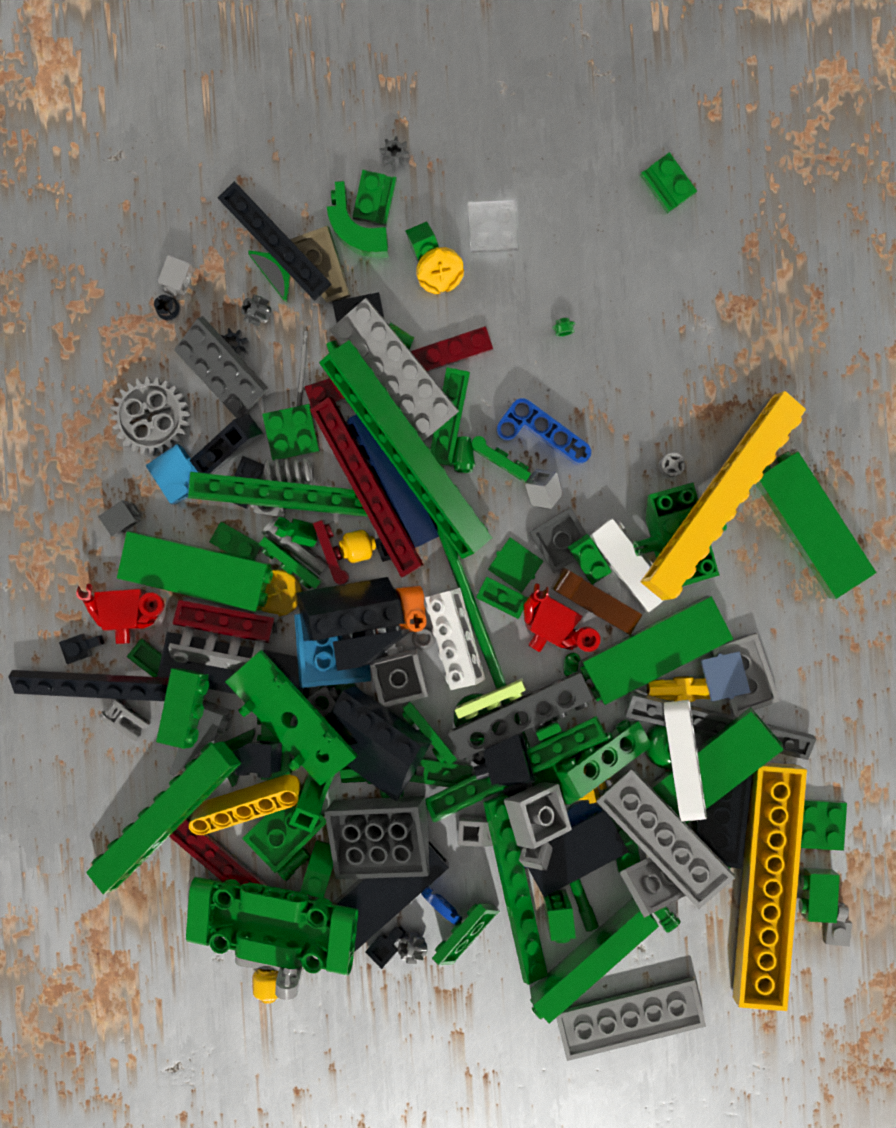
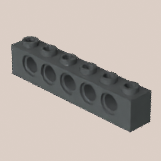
[448,671,593,761]

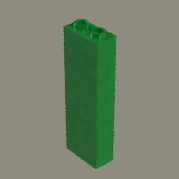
[756,451,877,599]
[117,531,273,612]
[580,596,733,705]
[650,707,784,824]
[530,898,659,1024]

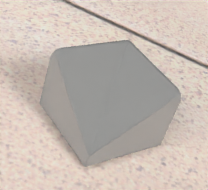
[519,842,553,871]

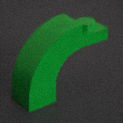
[327,181,389,258]
[289,750,334,833]

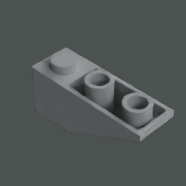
[457,816,493,847]

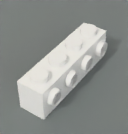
[425,588,485,690]

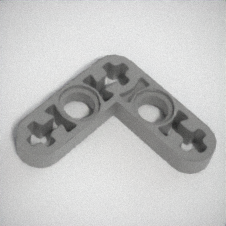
[235,956,303,1000]

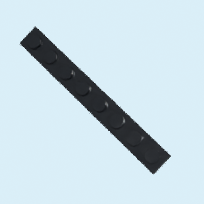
[8,670,169,701]

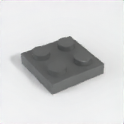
[529,507,586,573]

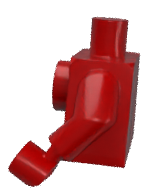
[524,583,601,652]
[76,584,165,644]

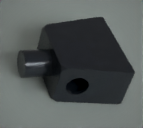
[474,734,536,787]

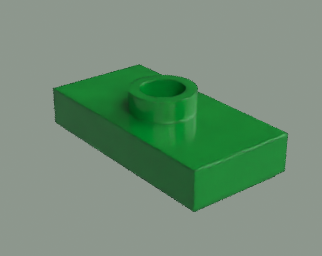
[535,719,562,741]

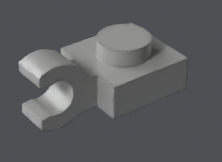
[823,902,852,946]

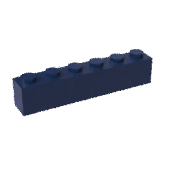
[346,414,439,548]

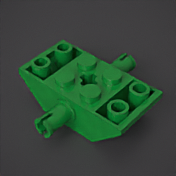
[633,482,727,587]

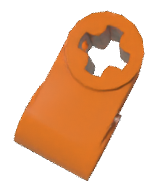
[395,586,426,632]

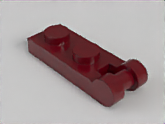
[313,520,349,585]

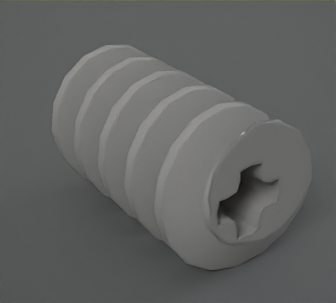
[264,458,314,485]

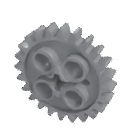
[110,377,190,455]

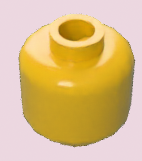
[339,529,376,563]
[252,969,279,1004]

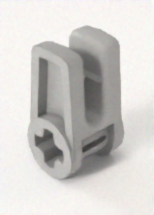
[99,699,150,741]

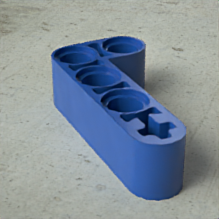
[496,398,591,465]

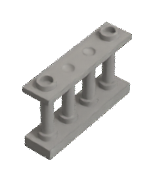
[168,597,279,671]

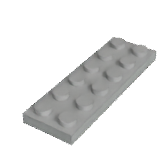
[330,298,459,442]
[597,768,735,909]
[556,977,706,1061]

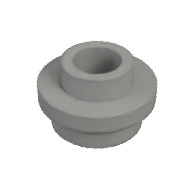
[412,626,436,650]

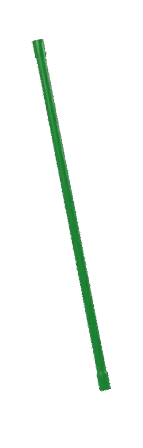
[430,516,599,932]

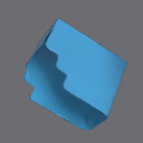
[146,444,197,505]

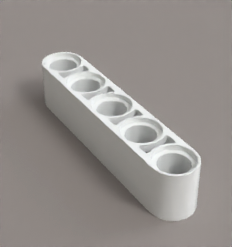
[664,700,707,822]

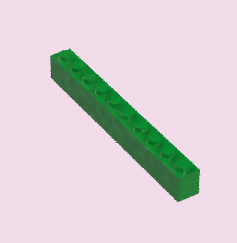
[319,340,492,559]

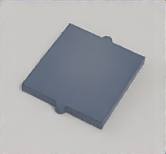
[701,651,751,702]

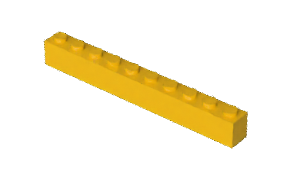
[640,391,806,600]

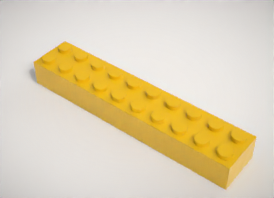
[732,762,807,1011]

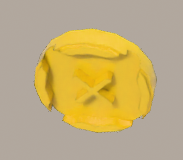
[416,247,464,294]
[261,569,302,617]

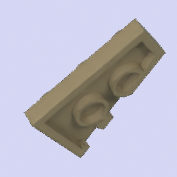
[290,226,351,304]

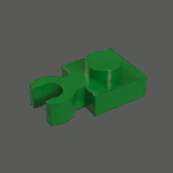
[274,517,317,547]

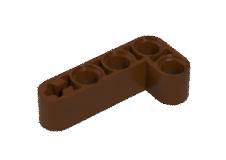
[551,568,642,636]

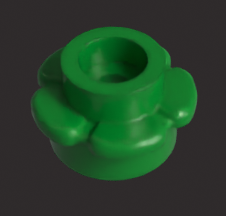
[552,317,576,337]

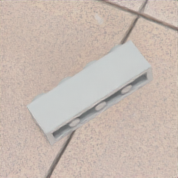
[589,519,664,612]

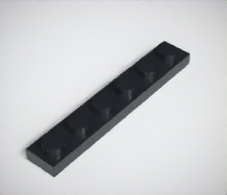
[218,181,332,301]

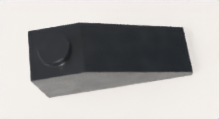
[189,414,263,474]

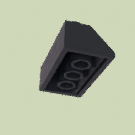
[296,577,404,641]

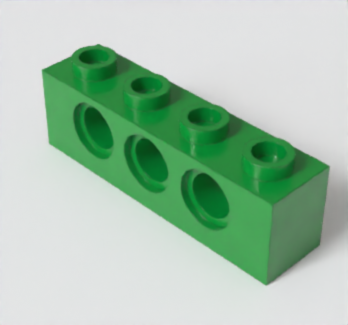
[555,719,651,798]

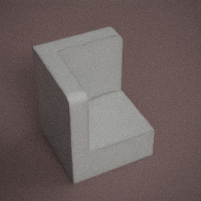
[525,469,563,509]

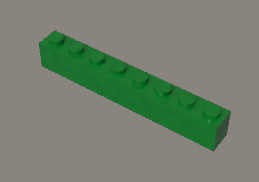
[86,741,241,895]

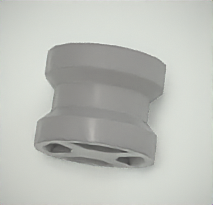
[659,452,686,477]

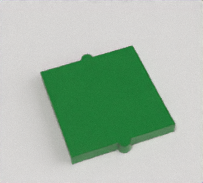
[487,538,544,593]

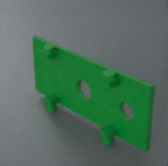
[225,650,358,786]

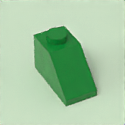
[300,840,333,898]

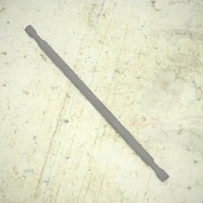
[297,331,308,406]

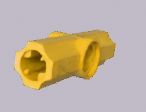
[646,676,710,702]

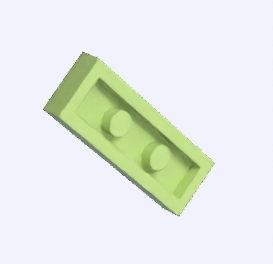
[455,679,526,720]

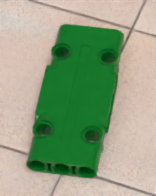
[186,876,358,976]

